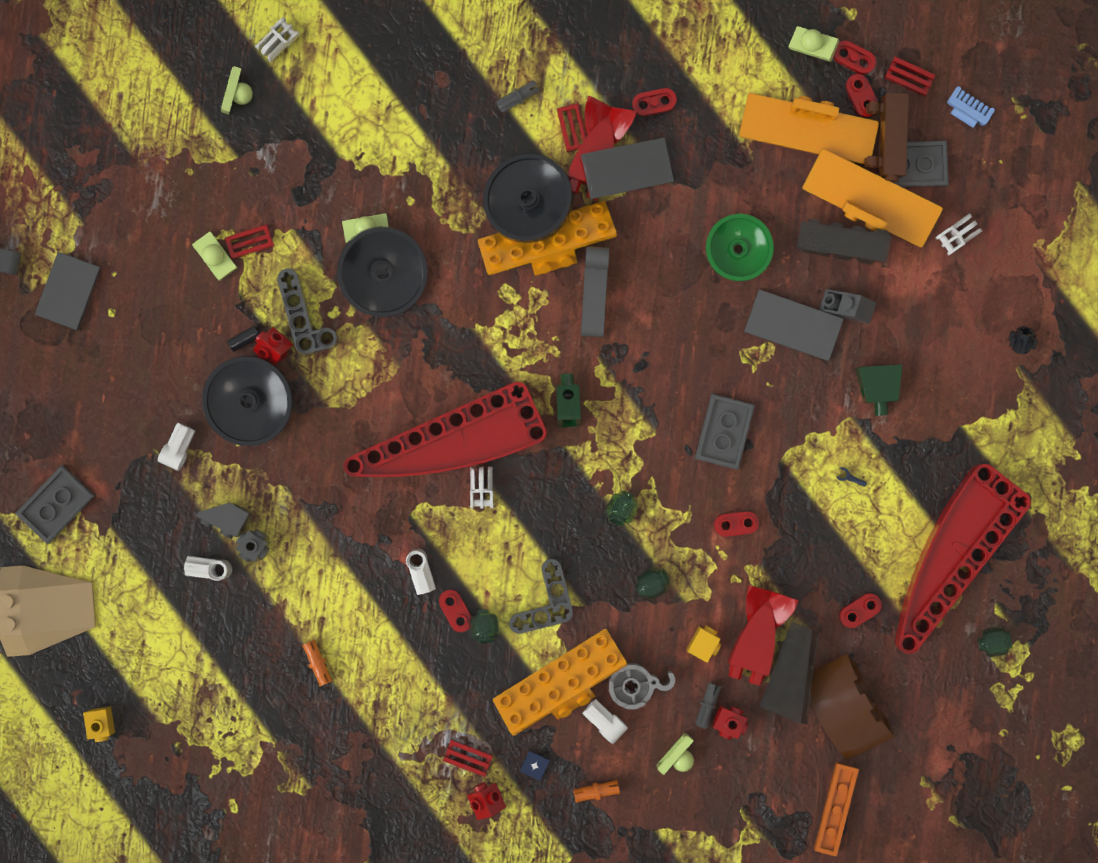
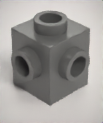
[235,529,271,563]

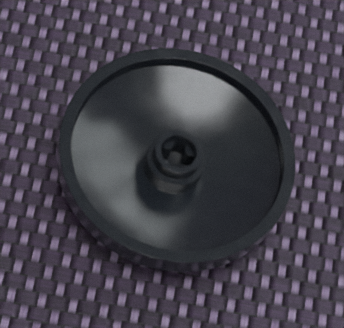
[483,154,573,243]
[337,226,428,317]
[202,356,293,446]

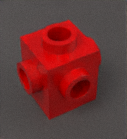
[253,327,294,365]
[711,704,749,740]
[467,782,506,820]

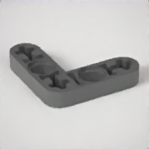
[509,558,573,634]

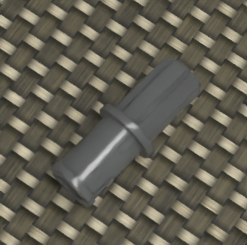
[496,80,540,112]
[695,683,722,729]

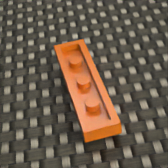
[814,762,859,857]

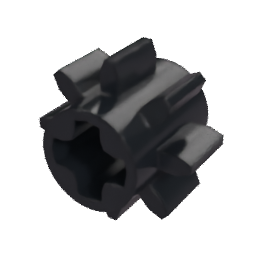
[1008,326,1038,354]

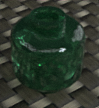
[606,491,638,526]
[636,567,670,600]
[469,610,500,644]
[978,626,1013,657]

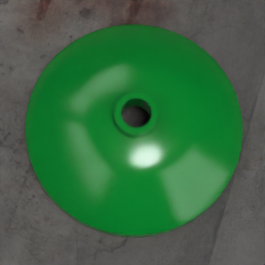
[706,214,774,281]

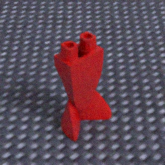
[567,95,636,201]
[728,585,798,686]

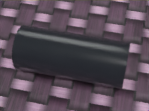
[227,325,260,352]

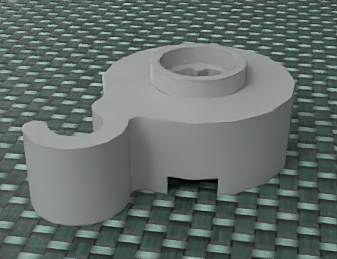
[609,663,675,709]

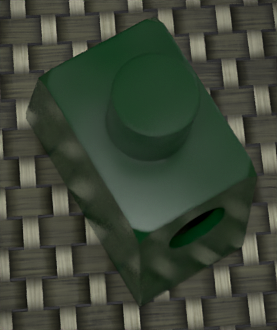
[855,364,902,416]
[557,373,581,428]

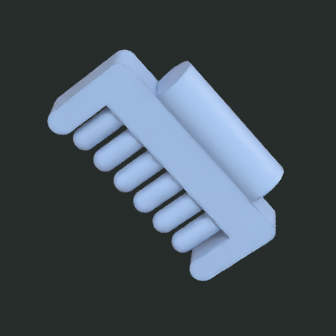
[947,87,995,127]

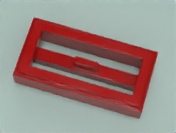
[885,57,935,97]
[557,103,586,153]
[225,224,275,260]
[443,739,493,777]

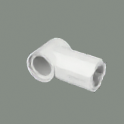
[158,423,196,471]
[406,548,436,595]
[184,556,232,581]
[582,699,628,744]

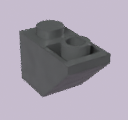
[819,289,876,324]
[196,502,252,539]

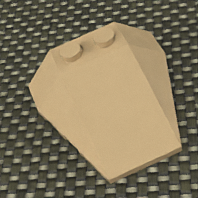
[0,565,96,657]

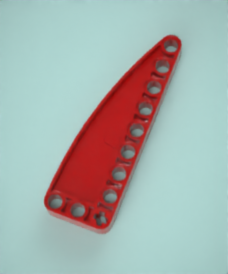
[343,382,547,477]
[895,464,1031,654]

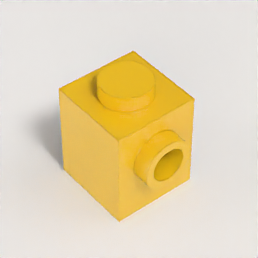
[686,626,721,663]
[83,706,115,742]

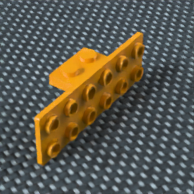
[739,93,879,165]
[802,149,943,247]
[477,201,617,276]
[493,629,627,736]

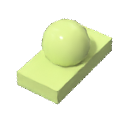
[789,26,839,62]
[221,66,253,115]
[342,213,389,243]
[192,232,237,281]
[656,733,694,775]

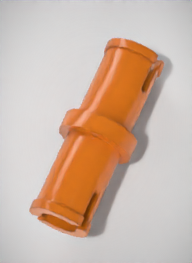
[302,640,333,687]
[573,780,620,803]

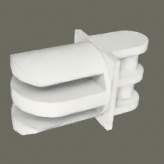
[255,17,300,62]
[935,213,982,256]
[470,466,493,509]

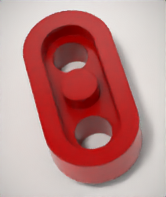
[833,40,876,75]
[845,74,878,118]
[632,88,677,117]
[714,511,759,537]
[439,589,472,632]
[839,593,882,628]

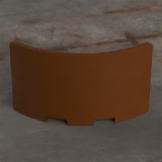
[801,654,894,759]

